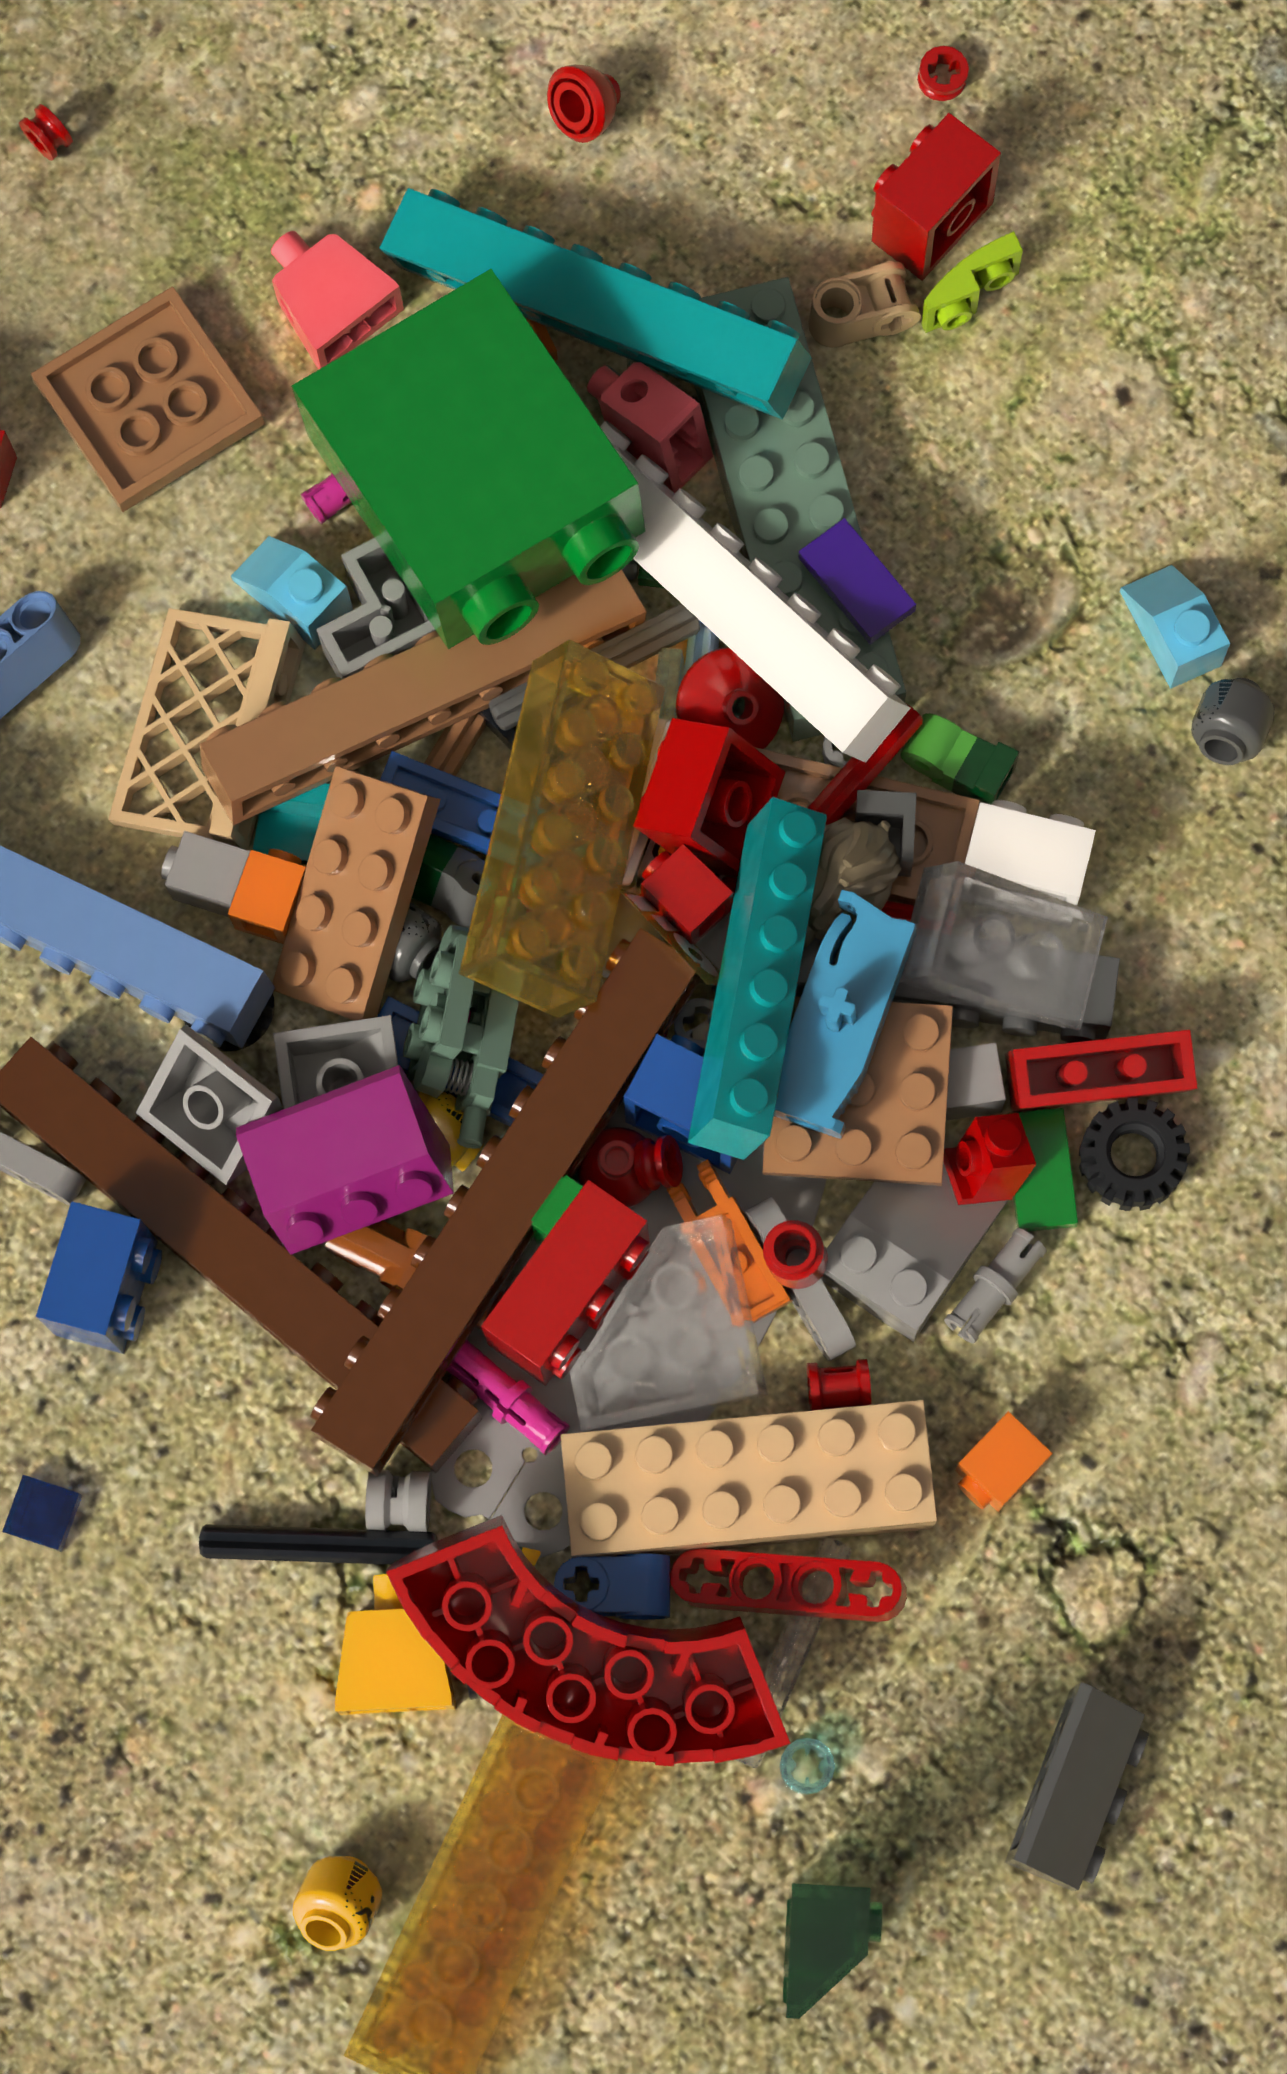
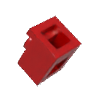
[944,1113,1036,1205]

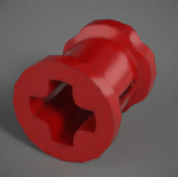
[807,1359,872,1411]

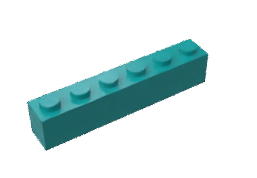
[688,797,827,1160]

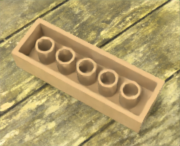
[561,1400,937,1558]

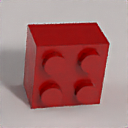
[871,113,1001,281]
[633,718,786,877]

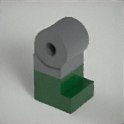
[412,834,505,929]

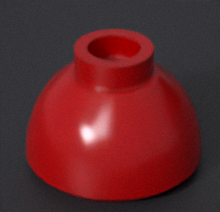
[547,64,621,143]
[577,1127,652,1208]

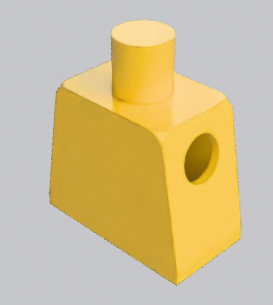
[335,1574,456,1715]

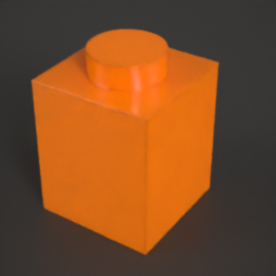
[228,849,306,944]
[955,1411,1053,1512]

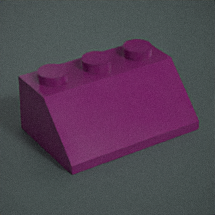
[236,1065,454,1255]

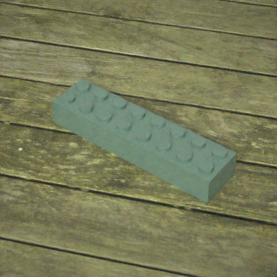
[694,277,906,742]

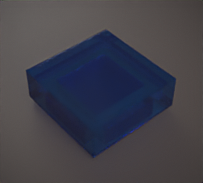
[2,1475,82,1552]

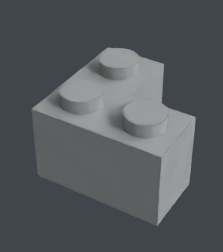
[316,538,436,679]

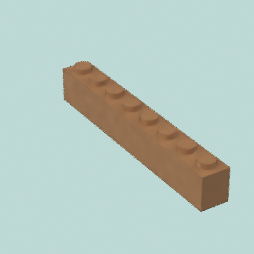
[200,570,647,825]

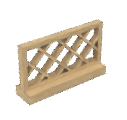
[108,608,306,850]

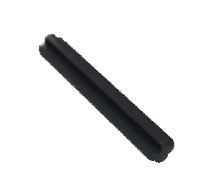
[199,1524,438,1565]

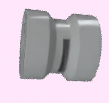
[365,1469,431,1532]

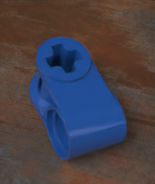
[554,1554,670,1620]

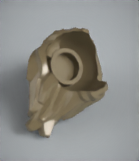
[804,818,902,947]

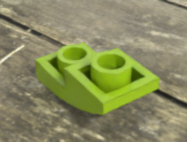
[921,231,1023,333]

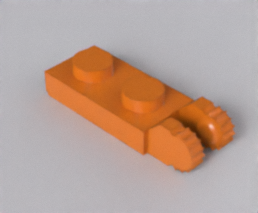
[666,1159,793,1330]

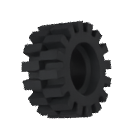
[1078,1098,1190,1211]

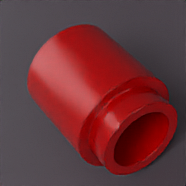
[763,1220,828,1289]

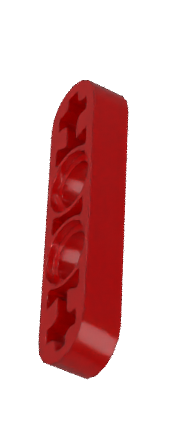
[670,1549,907,1622]

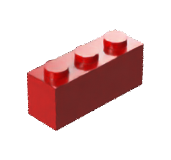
[1005,1030,1198,1112]

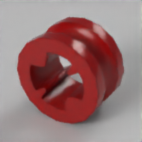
[917,45,969,101]
[19,104,73,161]
[634,1135,683,1191]

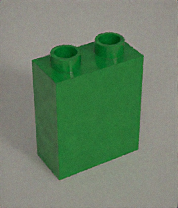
[291,269,646,650]

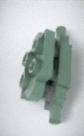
[403,899,526,1149]

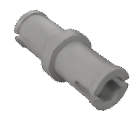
[944,1228,1047,1343]

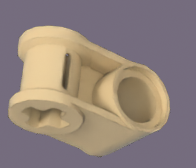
[808,261,921,348]

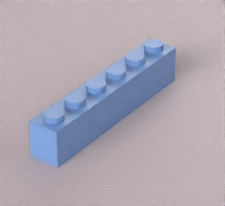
[0,845,275,1048]

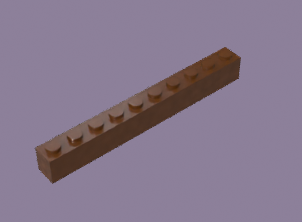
[310,928,701,1477]
[0,1037,482,1473]

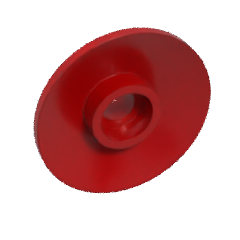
[676,647,784,749]

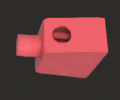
[271,231,404,369]
[587,362,713,493]

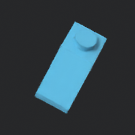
[231,536,353,650]
[1120,565,1230,689]

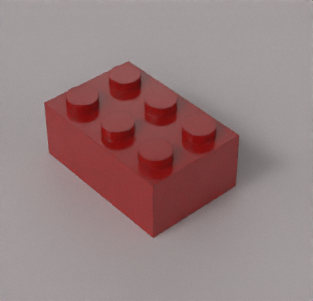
[481,1180,652,1386]

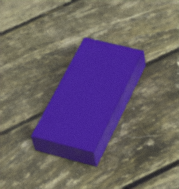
[798,518,916,645]

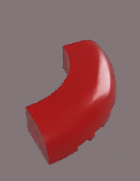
[386,1515,791,1766]

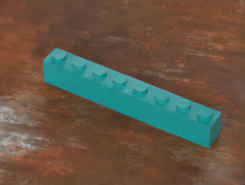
[379,188,812,420]

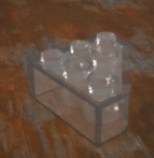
[570,1214,768,1432]

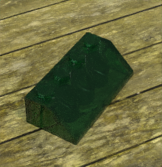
[782,1883,882,2019]

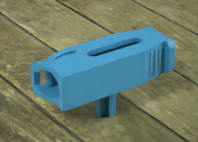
[774,890,917,1139]

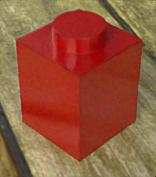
[641,844,733,945]

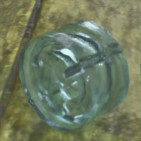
[779,1738,835,1795]

